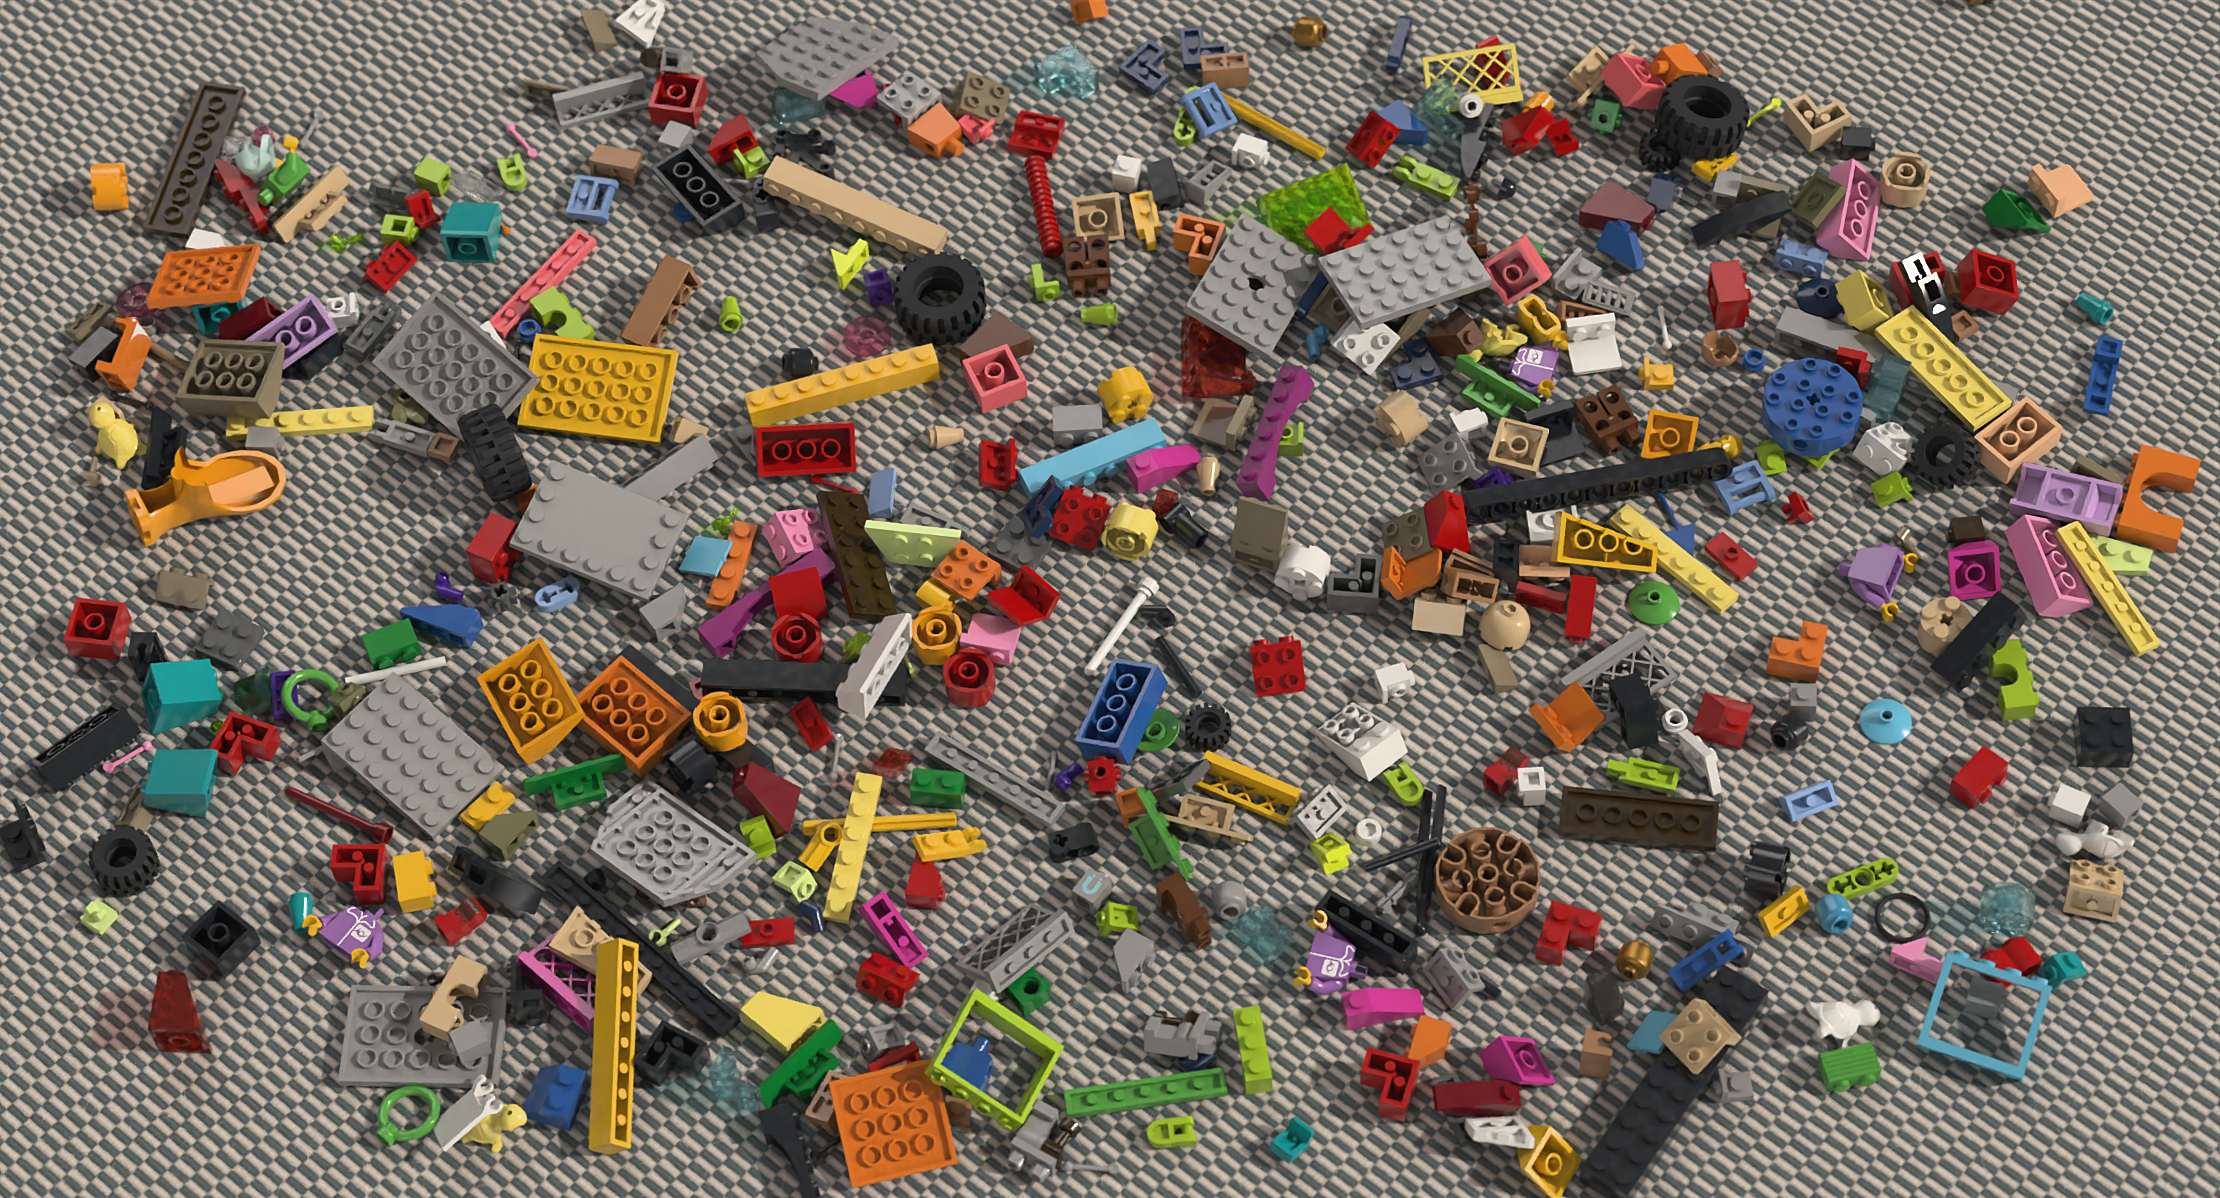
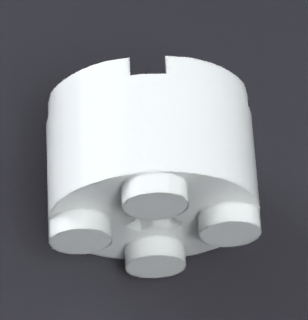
[1274,543,1331,601]

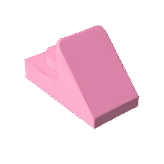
[1888,937,1943,984]

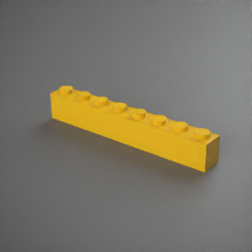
[744,343,940,427]
[589,938,639,1155]

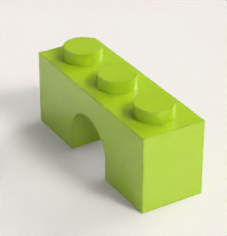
[529,286,595,340]
[1988,639,2039,721]
[1233,1005,1272,1095]

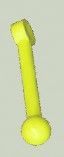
[1747,98,1781,127]

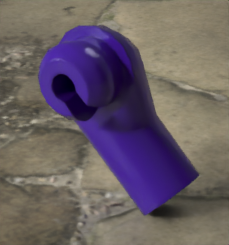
[434,572,464,603]
[1053,761,1083,791]

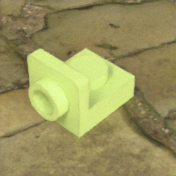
[772,860,818,903]

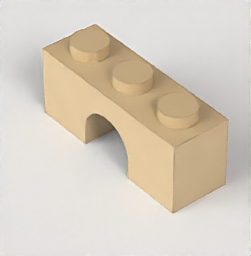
[419,955,490,1042]

